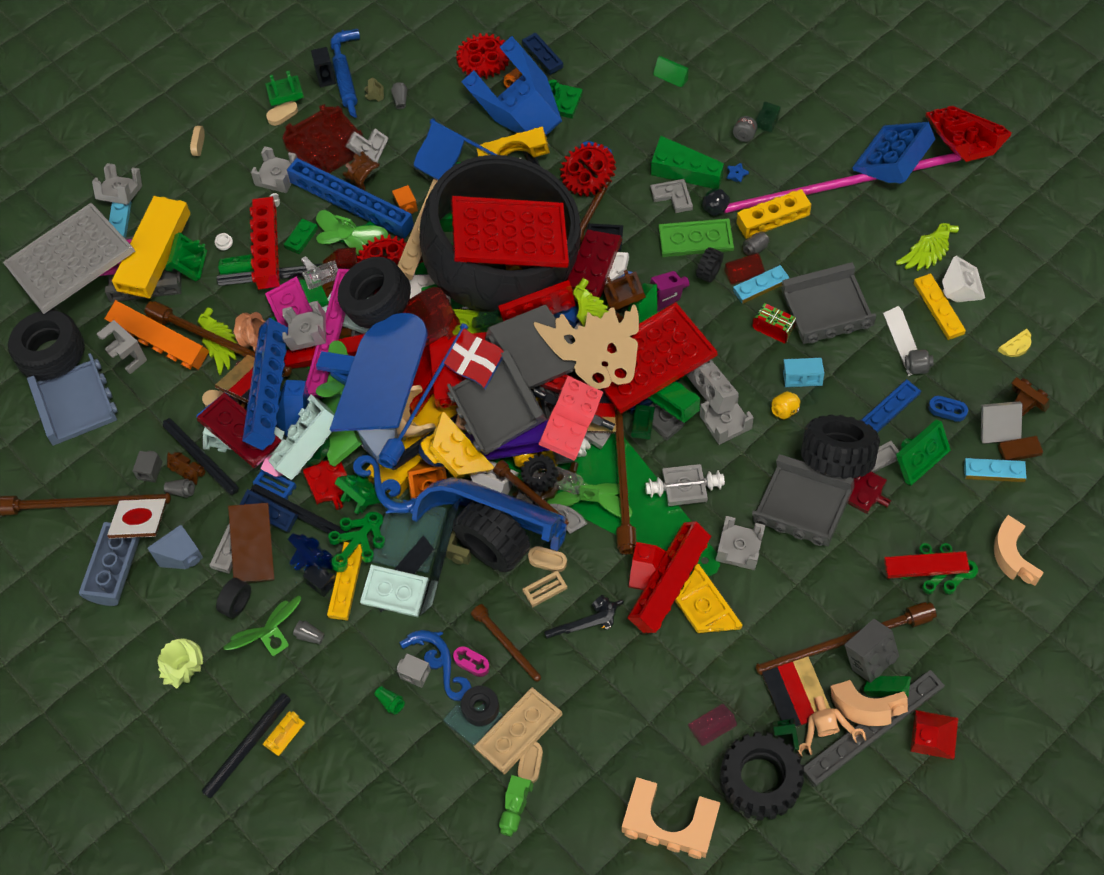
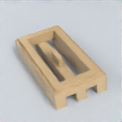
[522,570,567,608]

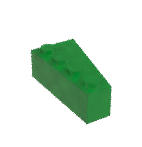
[651,135,724,189]

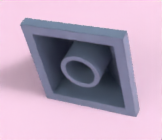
[357,428,399,465]
[147,525,203,569]

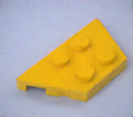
[429,412,494,478]
[675,564,743,633]

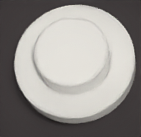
[215,233,233,250]

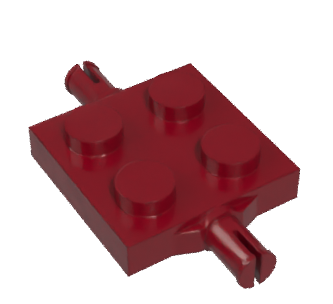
[847,472,892,514]

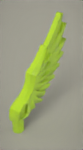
[896,223,959,271]
[573,278,608,327]
[198,307,238,375]

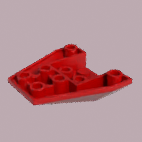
[925,106,1012,162]

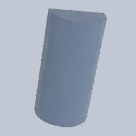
[79,522,141,606]

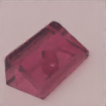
[688,704,737,746]

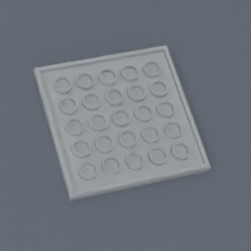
[3,203,135,314]

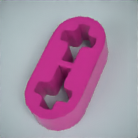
[453,646,490,677]

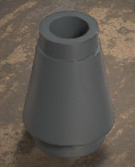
[391,82,408,109]
[164,479,195,498]
[293,620,325,645]

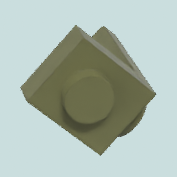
[446,528,471,565]

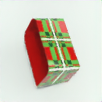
[753,303,796,343]

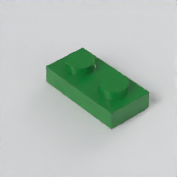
[284,219,318,254]

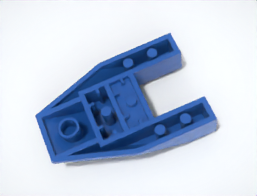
[461,36,562,135]

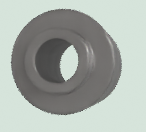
[743,232,769,257]

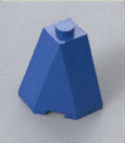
[276,380,310,437]

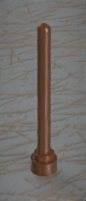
[580,182,610,245]
[493,460,569,525]
[471,604,541,682]

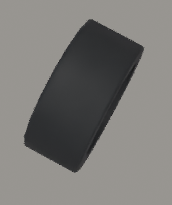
[216,578,251,619]

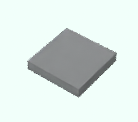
[981,401,1022,443]

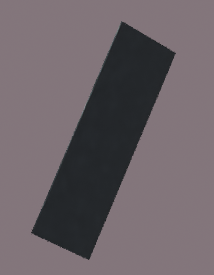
[419,499,460,616]

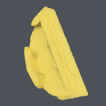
[998,329,1031,357]

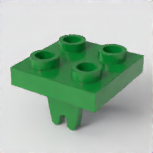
[265,70,304,106]
[167,232,207,281]
[335,474,381,514]

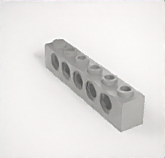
[686,360,739,414]

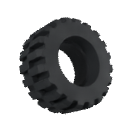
[801,415,880,479]
[453,500,530,572]
[720,732,804,820]

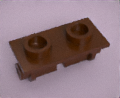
[167,452,206,485]

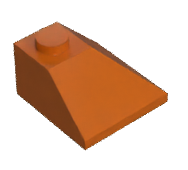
[407,462,447,499]

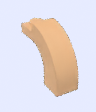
[994,515,1044,586]
[831,680,908,726]

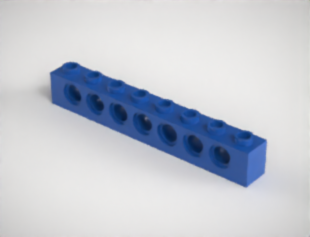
[287,158,414,239]
[242,318,288,450]

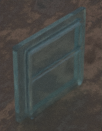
[371,498,447,573]

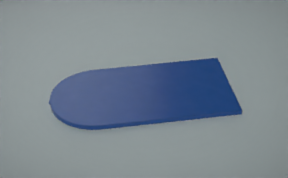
[329,313,427,432]

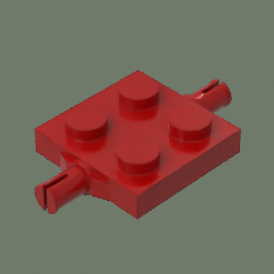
[303,460,347,510]

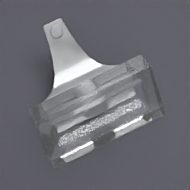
[301,256,338,289]

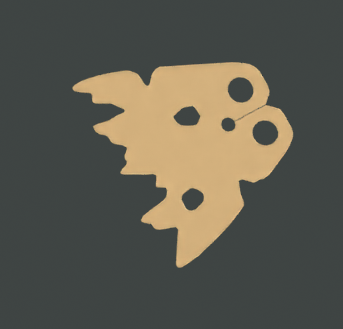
[534,305,639,389]

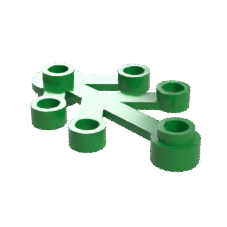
[328,512,385,572]
[901,543,978,594]

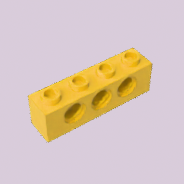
[736,189,811,239]

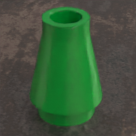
[374,686,405,715]

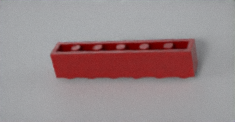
[628,521,711,633]

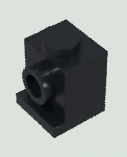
[303,564,336,597]

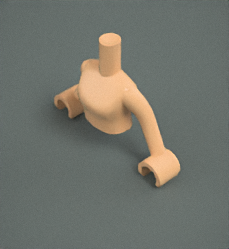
[798,696,866,758]

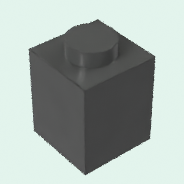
[132,451,163,483]

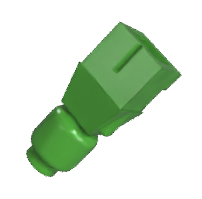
[499,775,534,837]

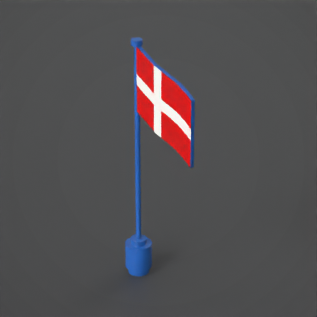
[378,323,504,469]

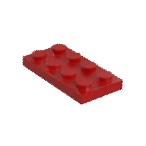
[498,280,576,321]

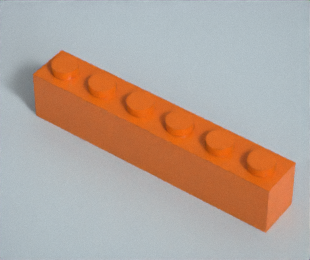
[104,300,209,370]

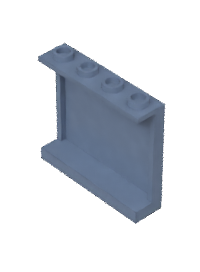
[27,353,118,446]

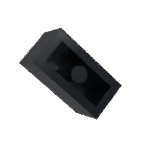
[311,47,336,88]

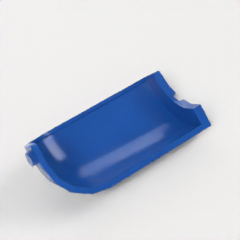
[411,477,567,551]

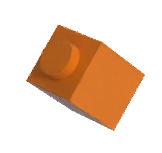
[392,185,418,214]

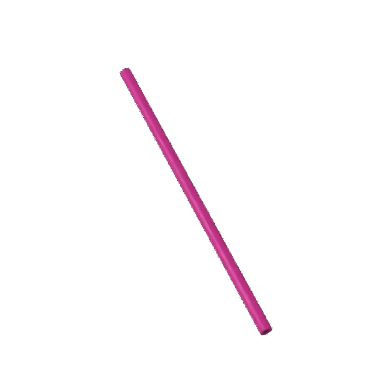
[724,153,961,213]

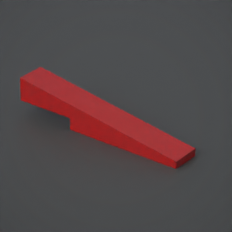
[284,334,365,368]

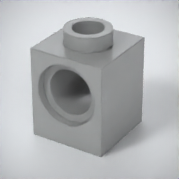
[397,654,431,688]

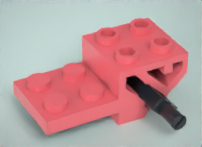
[533,376,615,461]

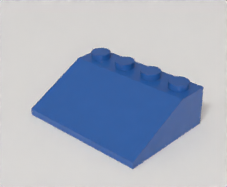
[852,122,935,183]

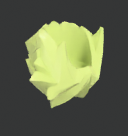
[157,639,203,689]

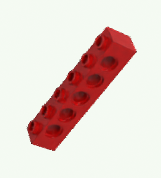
[250,196,280,289]

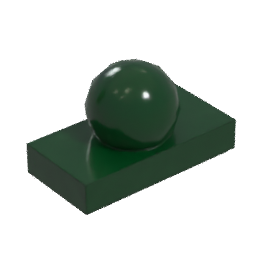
[631,404,655,440]

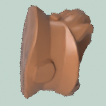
[233,312,265,352]

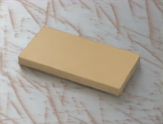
[474,687,563,775]

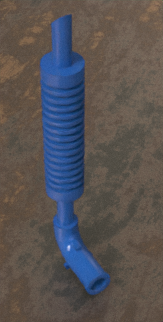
[331,28,360,118]

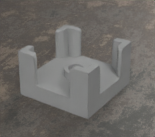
[251,146,297,193]
[92,163,142,205]
[283,301,326,351]
[97,320,147,374]
[700,396,753,445]
[716,516,765,570]

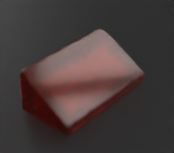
[725,253,765,285]

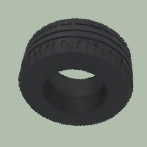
[338,257,411,328]
[8,310,85,380]

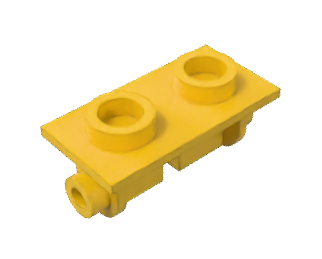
[263,711,305,756]

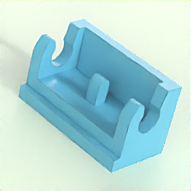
[783,358,824,387]

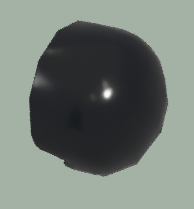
[702,189,730,216]

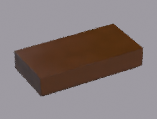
[998,436,1043,461]

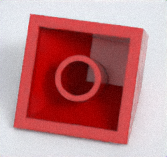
[629,542,667,590]
[911,710,958,760]

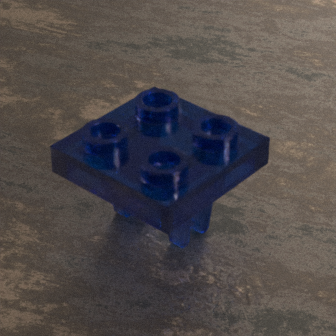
[288,533,333,571]

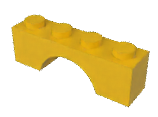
[476,126,550,158]

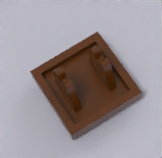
[603,269,646,310]
[1011,377,1050,416]

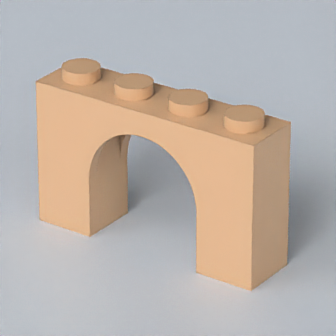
[622,777,720,859]

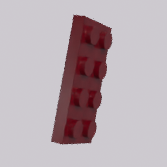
[568,230,622,299]
[197,392,282,469]

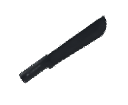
[545,608,614,638]

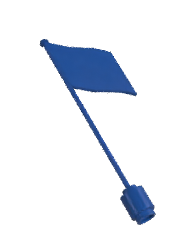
[414,118,497,180]

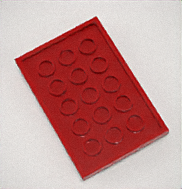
[451,196,569,268]
[592,302,718,414]

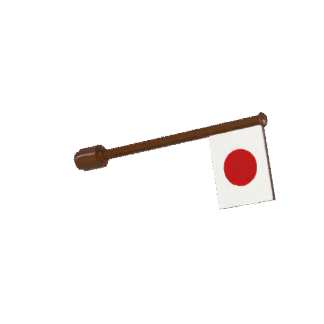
[0,492,171,539]

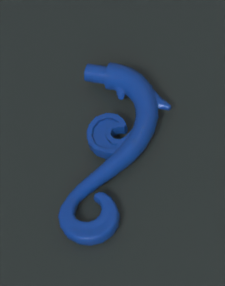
[353,455,417,514]
[399,630,471,701]

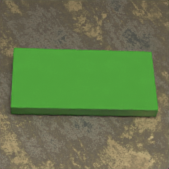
[658,218,734,257]
[321,394,362,467]

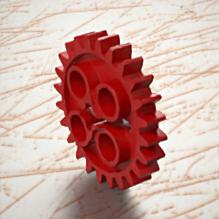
[456,33,510,79]
[560,142,616,197]
[357,234,407,265]

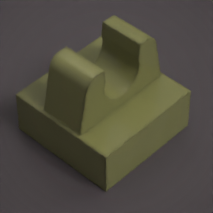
[365,78,384,102]

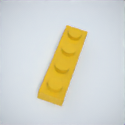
[914,273,966,340]
[327,542,362,621]

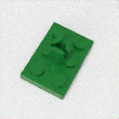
[549,80,583,119]
[896,419,951,485]

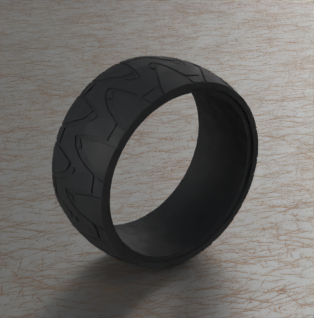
[419,155,581,315]

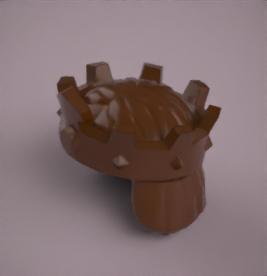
[343,151,380,191]

